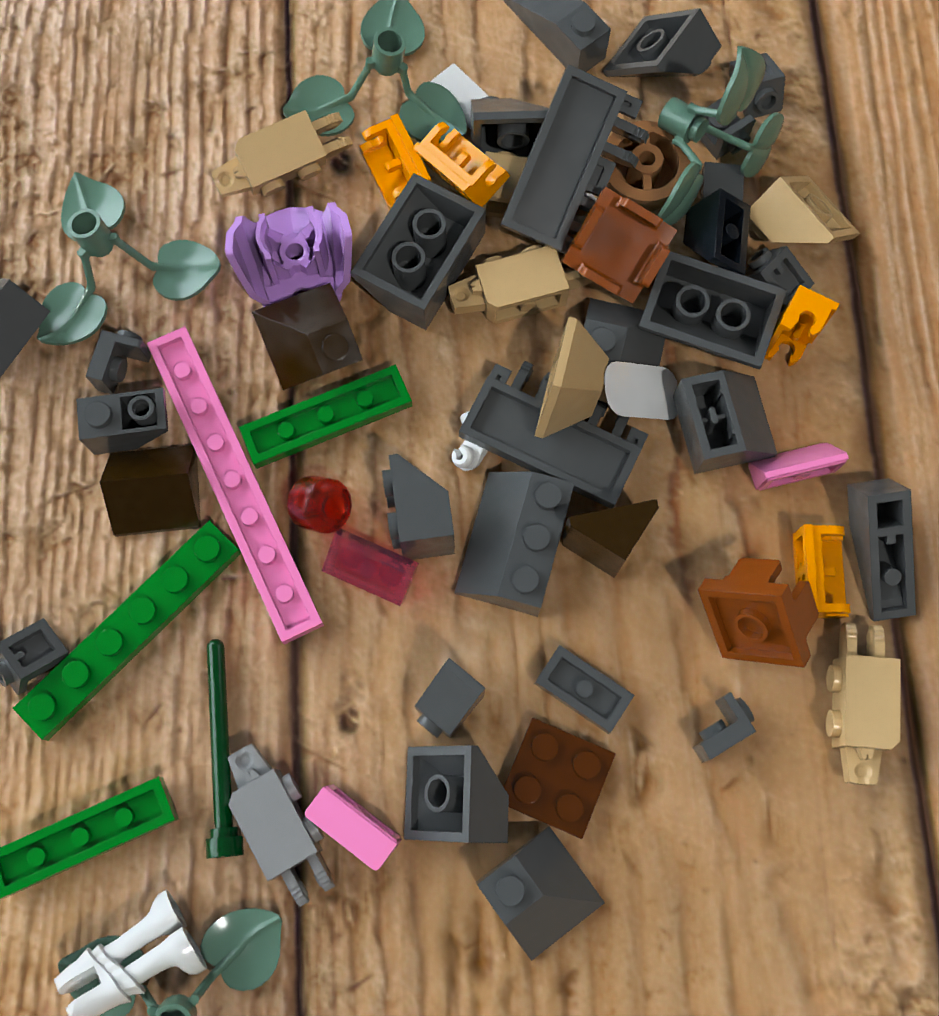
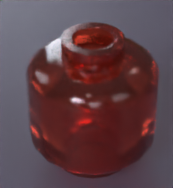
[287,475,352,534]

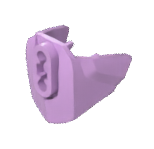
[225,202,352,307]

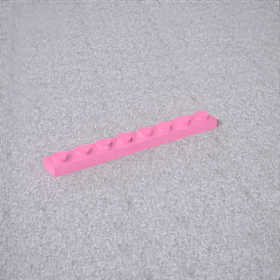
[147,326,324,645]

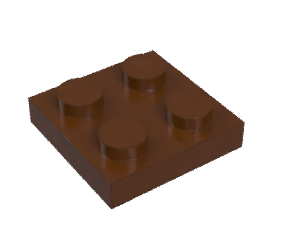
[504,717,616,839]

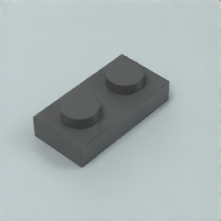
[534,645,635,734]

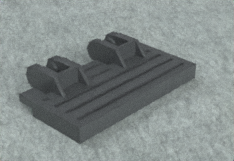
[500,64,649,254]
[459,361,649,509]

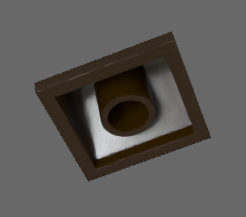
[100,445,201,537]
[561,499,659,578]

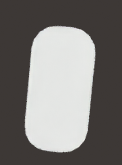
[604,361,678,420]

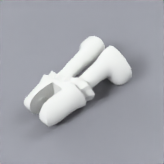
[54,890,207,1016]

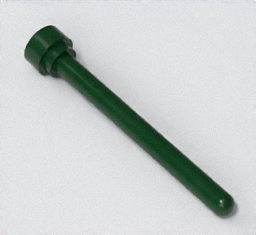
[206,639,244,859]

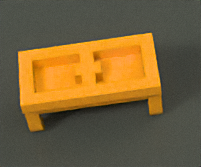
[360,113,431,209]
[412,122,510,207]
[764,285,840,366]
[793,524,851,619]

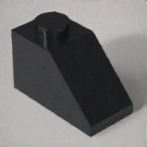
[683,188,751,275]

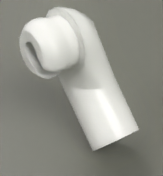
[452,411,488,471]

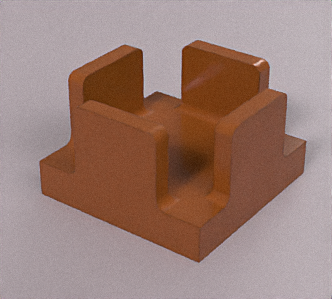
[561,186,678,304]
[698,558,819,668]

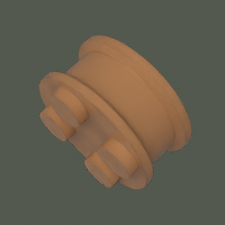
[601,120,691,215]

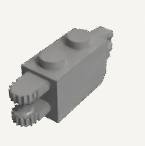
[227,744,335,907]

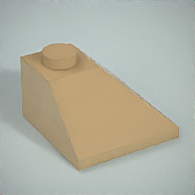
[750,176,860,243]
[534,317,609,438]

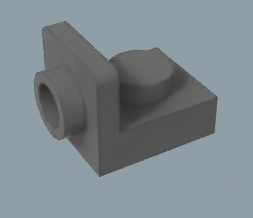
[729,53,785,118]
[701,98,756,160]
[744,246,815,312]
[86,330,152,394]
[0,618,69,695]
[692,692,756,763]

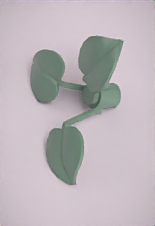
[283,0,467,143]
[657,46,784,226]
[37,172,222,346]
[58,908,282,1016]

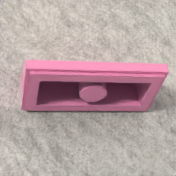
[748,443,849,491]
[305,784,401,870]

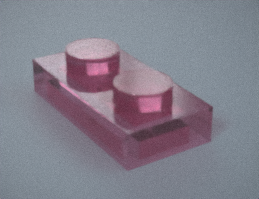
[322,528,419,606]

